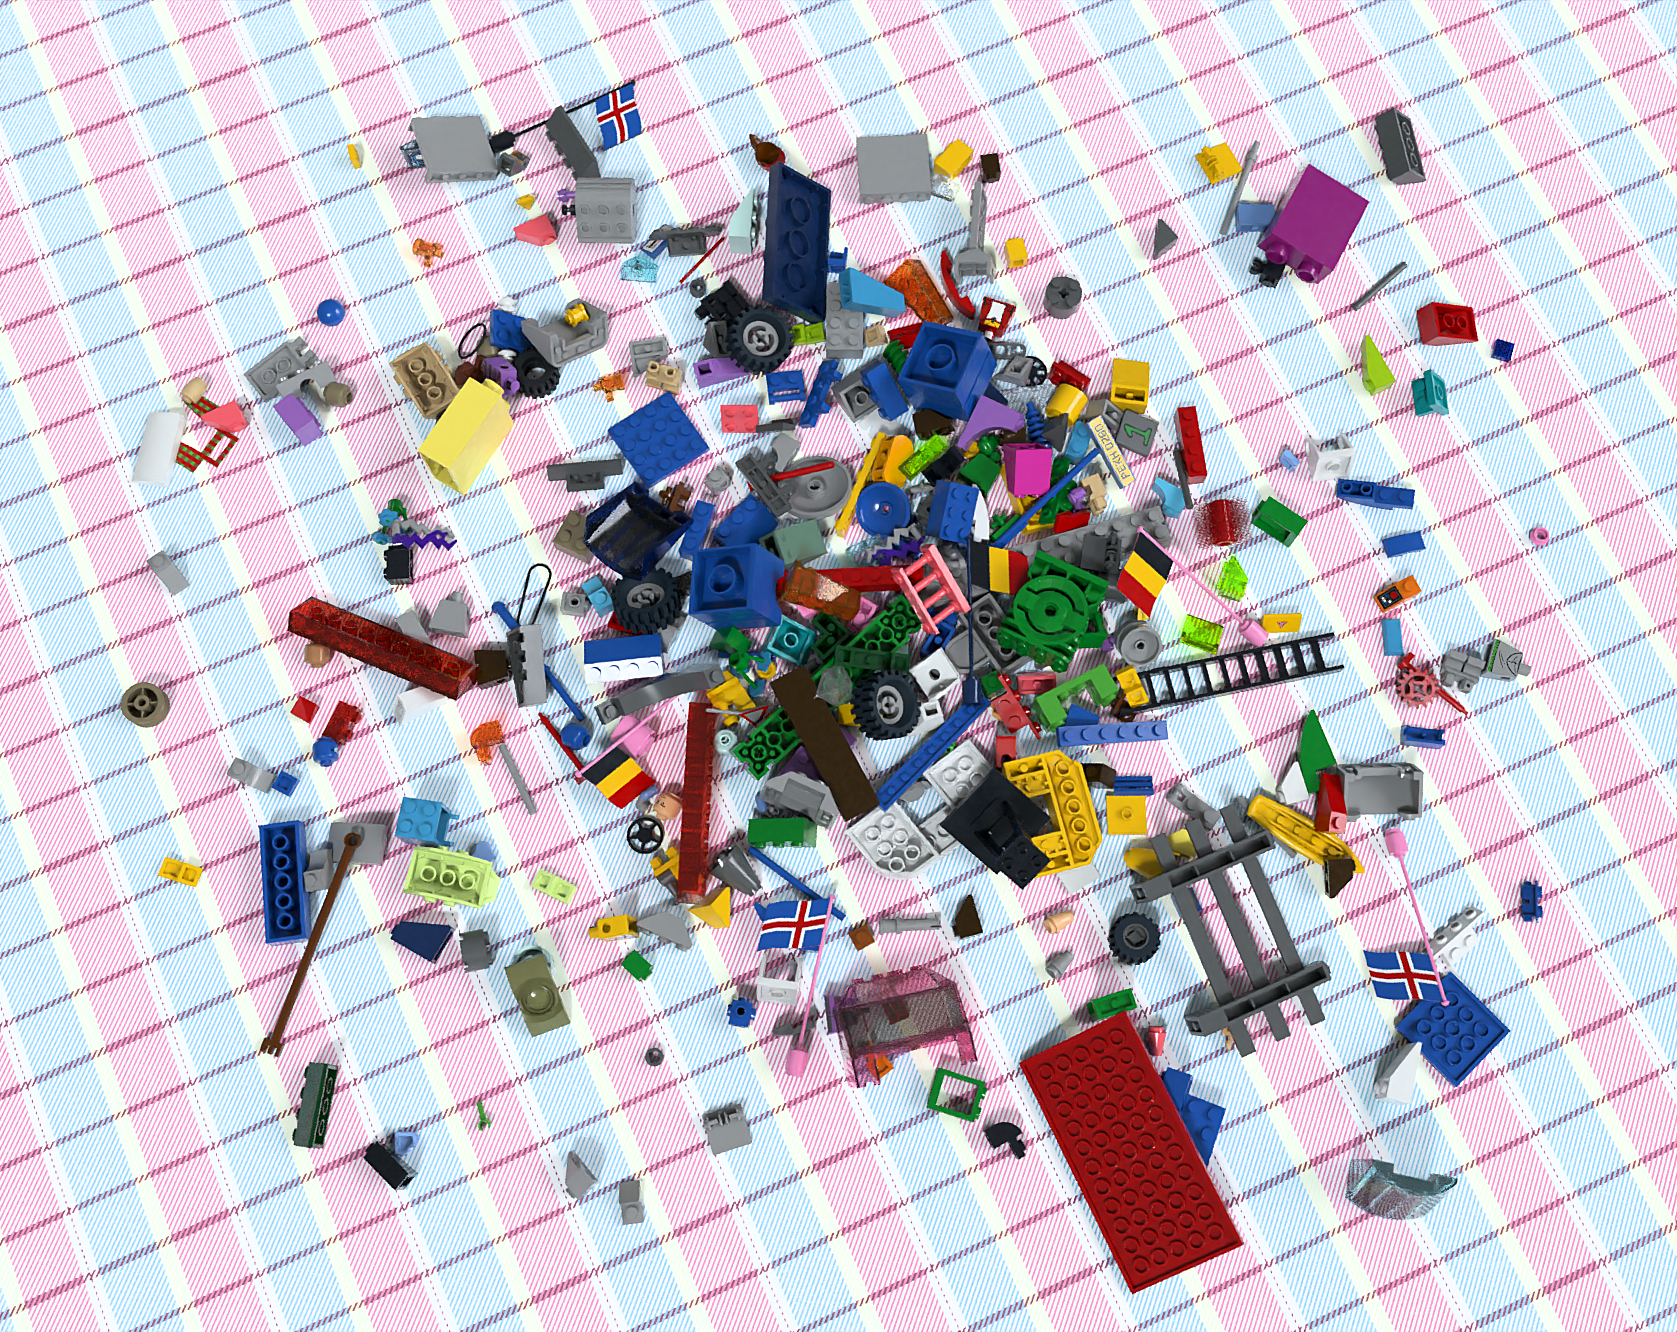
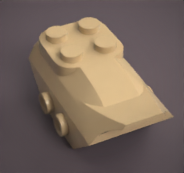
[388,341,460,419]

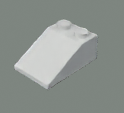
[1373,1042,1422,1105]

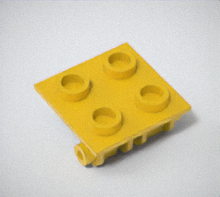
[1195,142,1243,185]

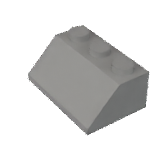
[830,358,878,423]

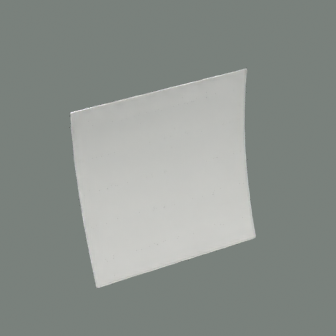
[858,408,904,440]
[1057,862,1101,895]

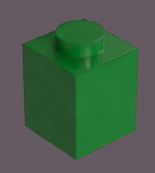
[979,670,1005,700]
[621,949,654,982]

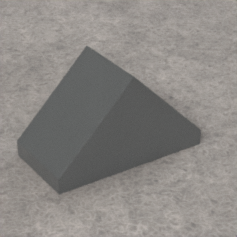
[1153,219,1179,260]
[702,321,732,358]
[1041,412,1069,453]

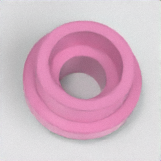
[1530,527,1550,546]

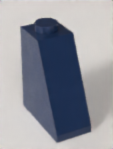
[390,921,456,964]

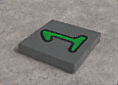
[1114,409,1159,458]

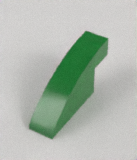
[1296,709,1337,796]

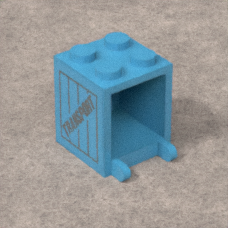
[394,797,460,848]

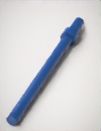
[747,845,846,922]

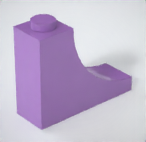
[957,395,1025,451]

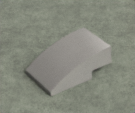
[327,822,388,866]

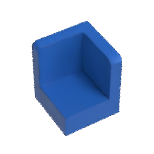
[827,247,848,274]

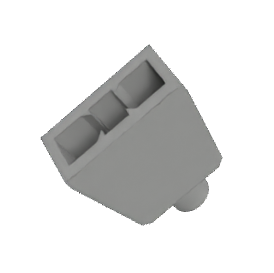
[429,591,470,639]

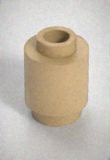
[180,376,208,404]

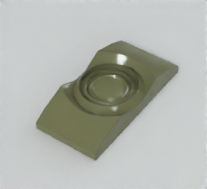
[504,953,571,1038]

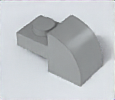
[657,615,686,654]

